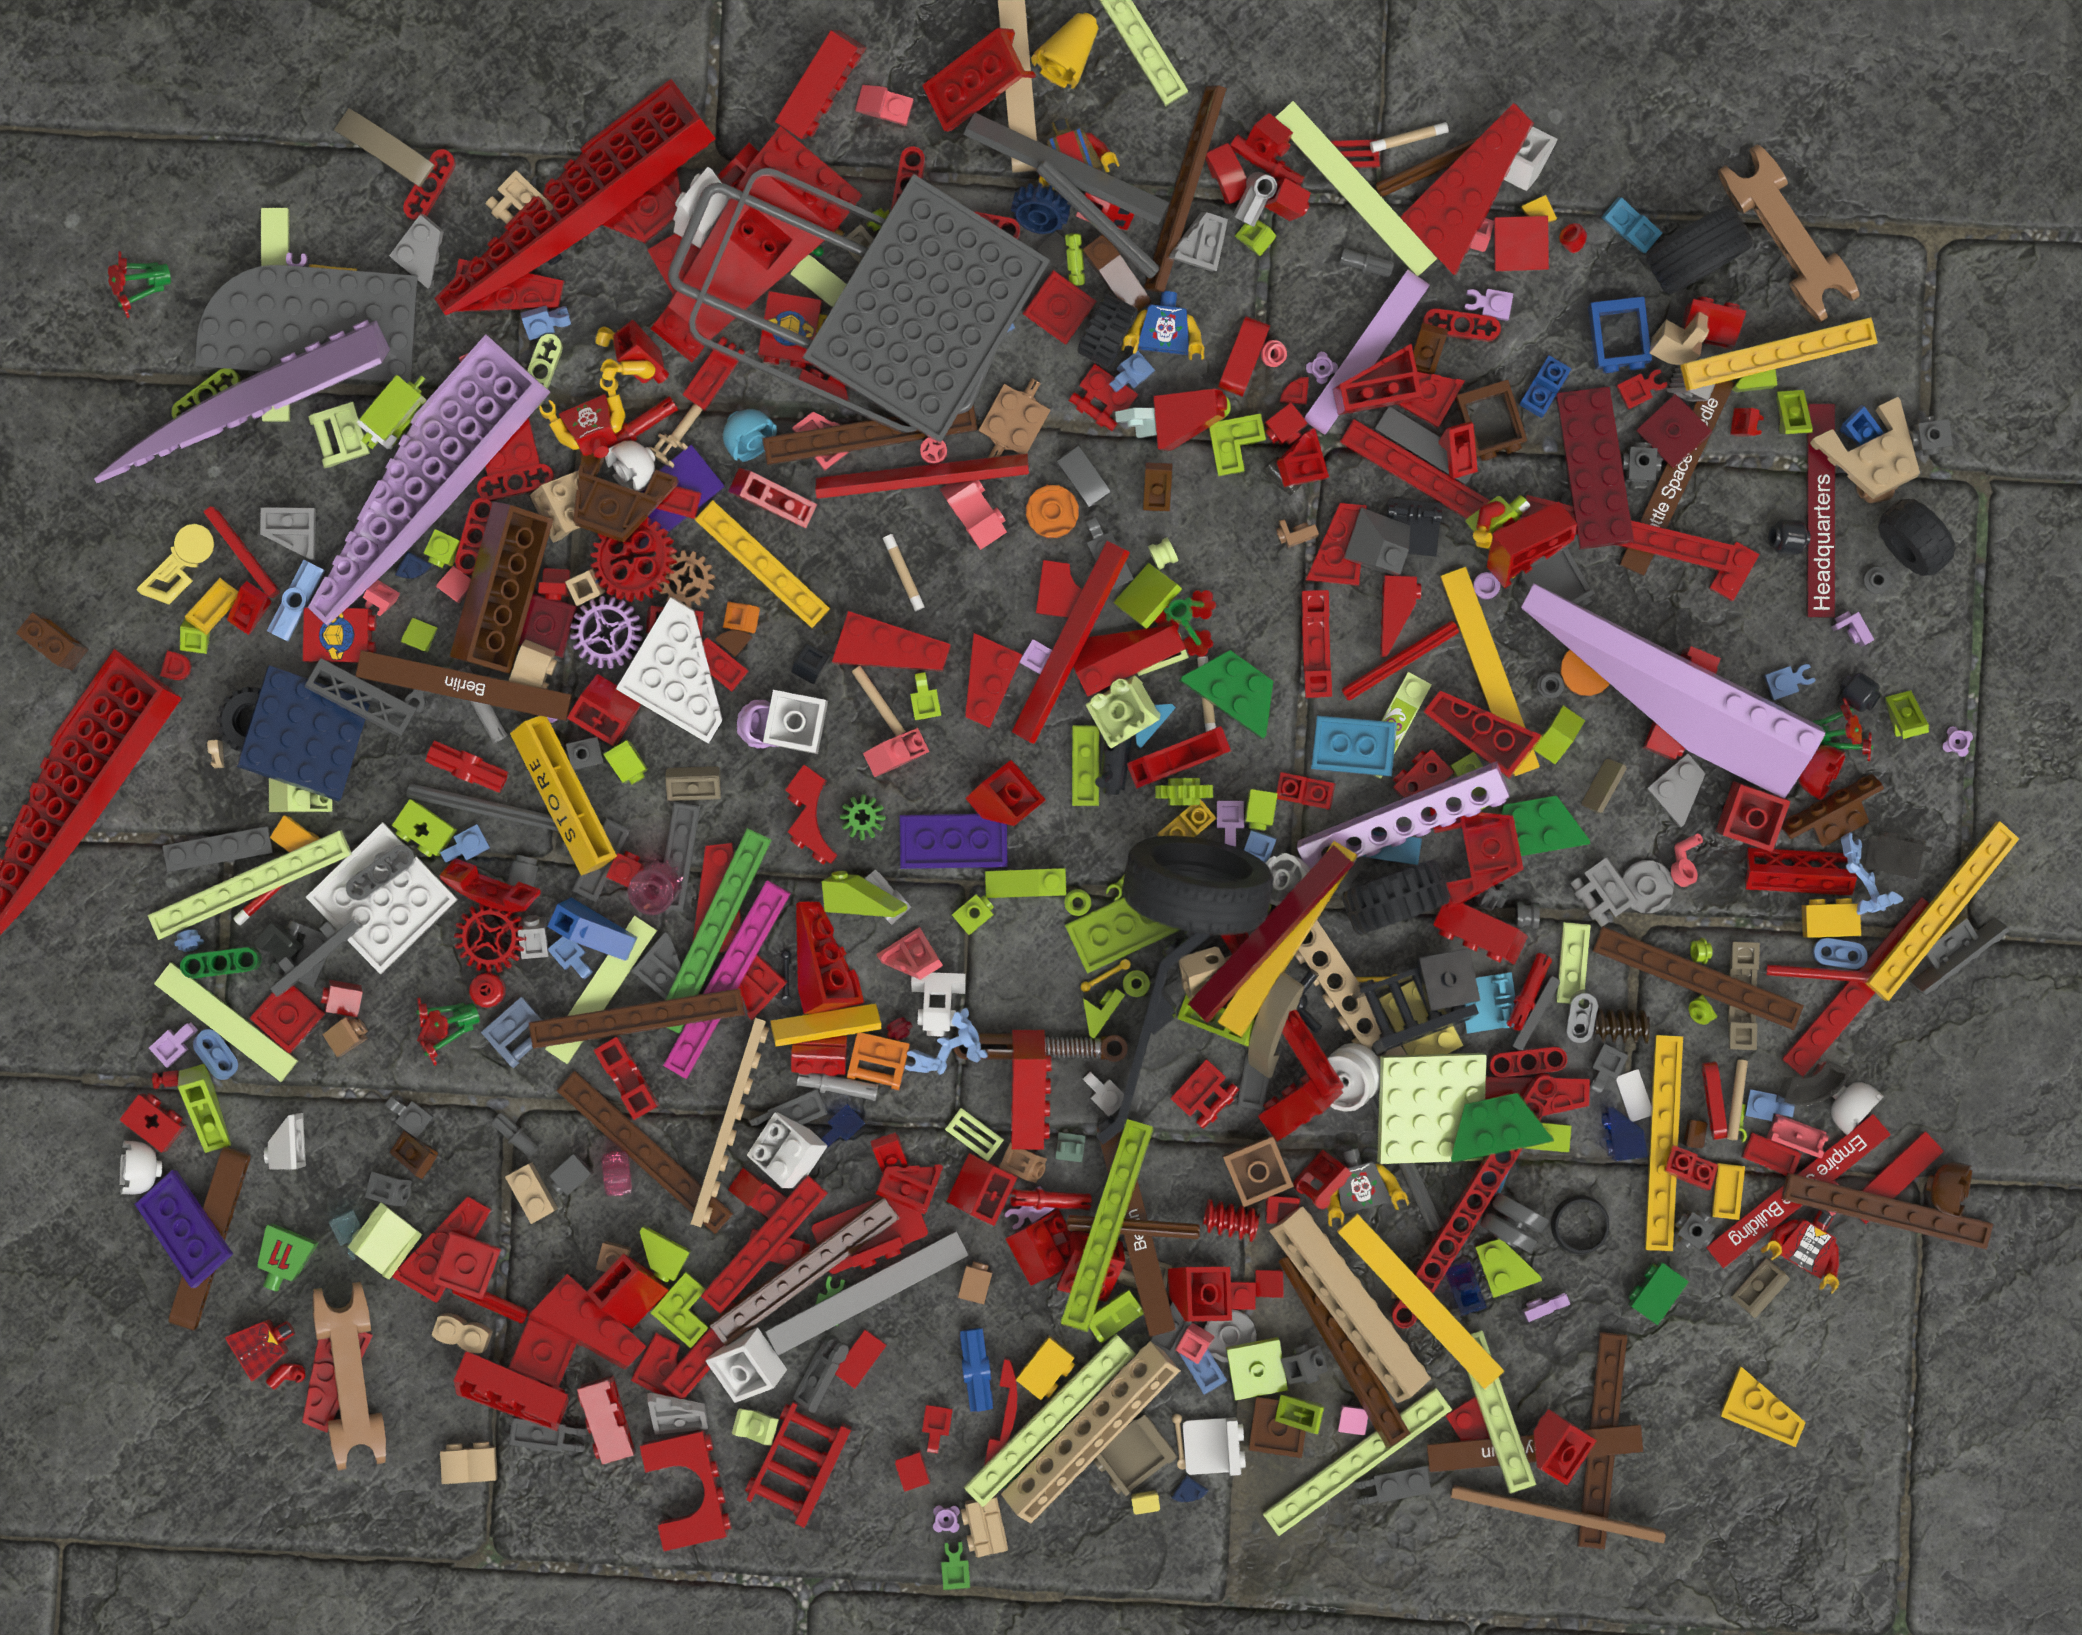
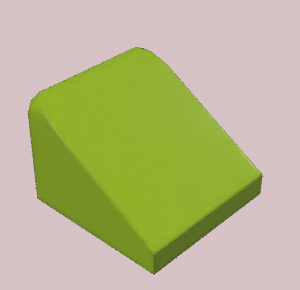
[1235,220,1276,256]
[401,618,438,653]
[180,619,210,654]

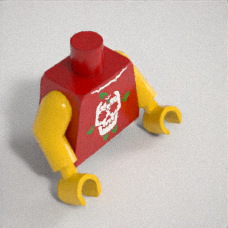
[595,320,669,384]
[539,378,625,458]

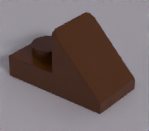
[1413,323,1448,374]
[1143,462,1172,511]
[389,1131,438,1179]

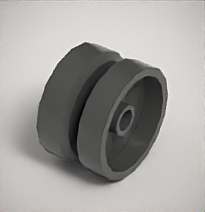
[1480,1192,1549,1254]

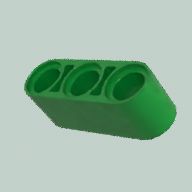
[180,947,262,978]

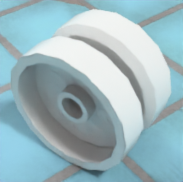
[1327,1043,1380,1112]

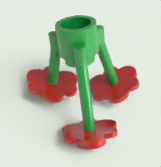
[1154,590,1216,657]

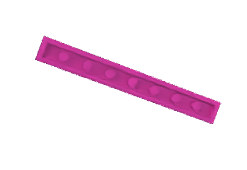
[663,880,791,1079]

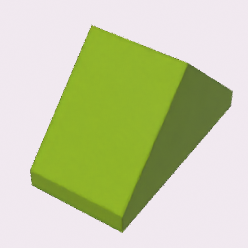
[1732,369,1777,393]
[1534,706,1585,765]
[1275,1395,1324,1434]

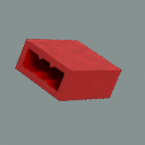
[586,1253,669,1329]

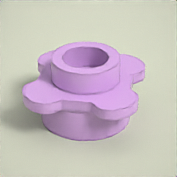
[1306,352,1338,384]
[1942,727,1973,757]
[933,1505,960,1533]

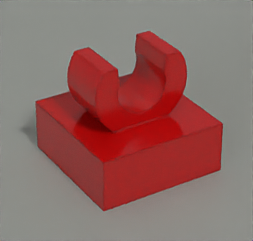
[1730,408,1764,437]

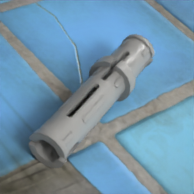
[459,666,508,744]
[796,1073,879,1101]

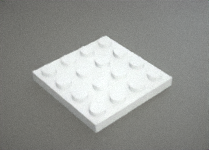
[306,823,458,974]

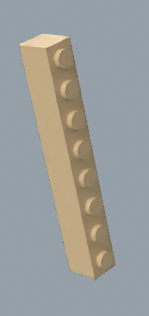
[1269,1206,1431,1403]

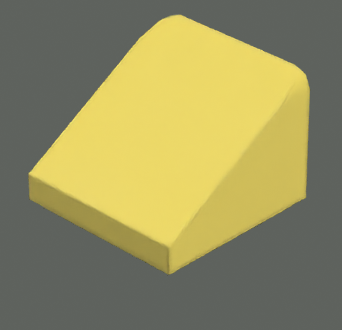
[1131,1490,1160,1515]

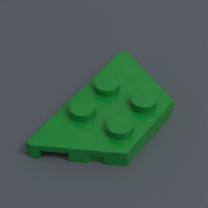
[1179,650,1273,739]
[1501,796,1590,856]
[1451,1093,1554,1163]

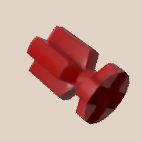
[152,1070,179,1089]

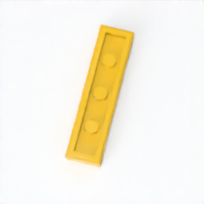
[771,1003,881,1046]

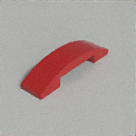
[1302,590,1332,698]
[439,858,541,912]
[984,1357,1017,1466]

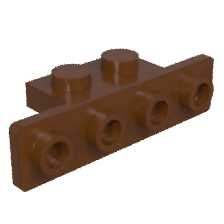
[1781,774,1884,847]

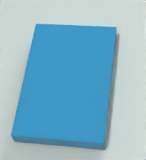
[1311,716,1397,777]

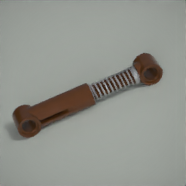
[954,1033,1128,1062]

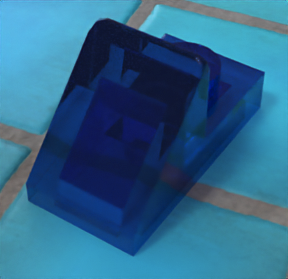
[1445,1262,1487,1316]

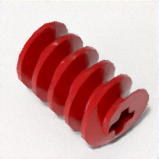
[1202,1199,1260,1242]

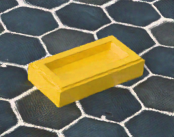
[185,578,239,635]
[1711,1163,1745,1220]

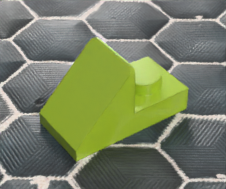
[1776,390,1813,434]
[1885,690,1929,739]
[1083,989,1125,1038]

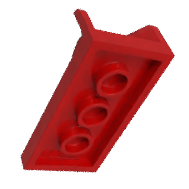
[922,28,1036,131]

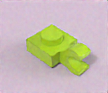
[910,672,942,720]

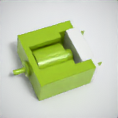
[357,375,427,449]

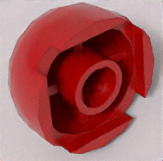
[1798,745,1845,800]

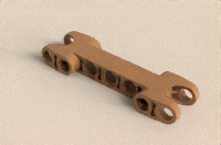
[1718,144,1860,322]
[313,1282,386,1471]

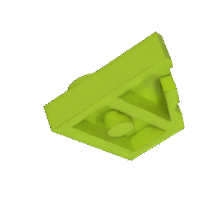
[1475,1238,1542,1298]

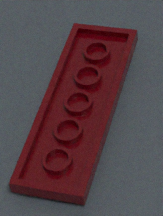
[1556,387,1634,550]

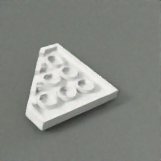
[616,597,723,744]

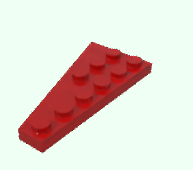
[1400,103,1534,275]

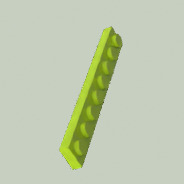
[1061,1119,1153,1332]

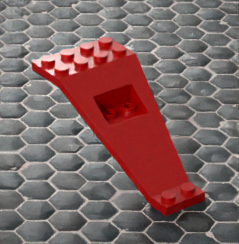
[650,126,863,363]

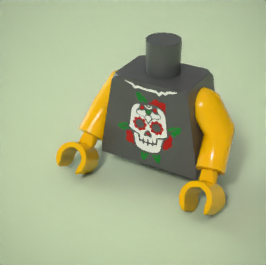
[1327,1148,1409,1226]

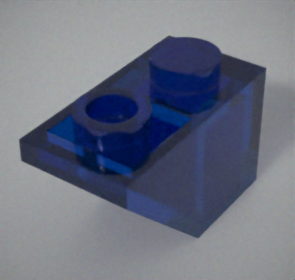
[1601,1106,1648,1161]

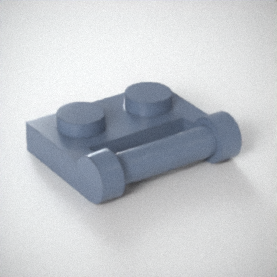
[481,997,543,1068]

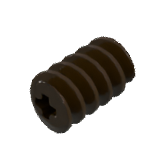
[1593,1008,1650,1044]

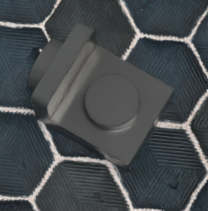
[365,1171,412,1206]

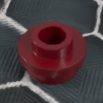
[886,1017,913,1041]

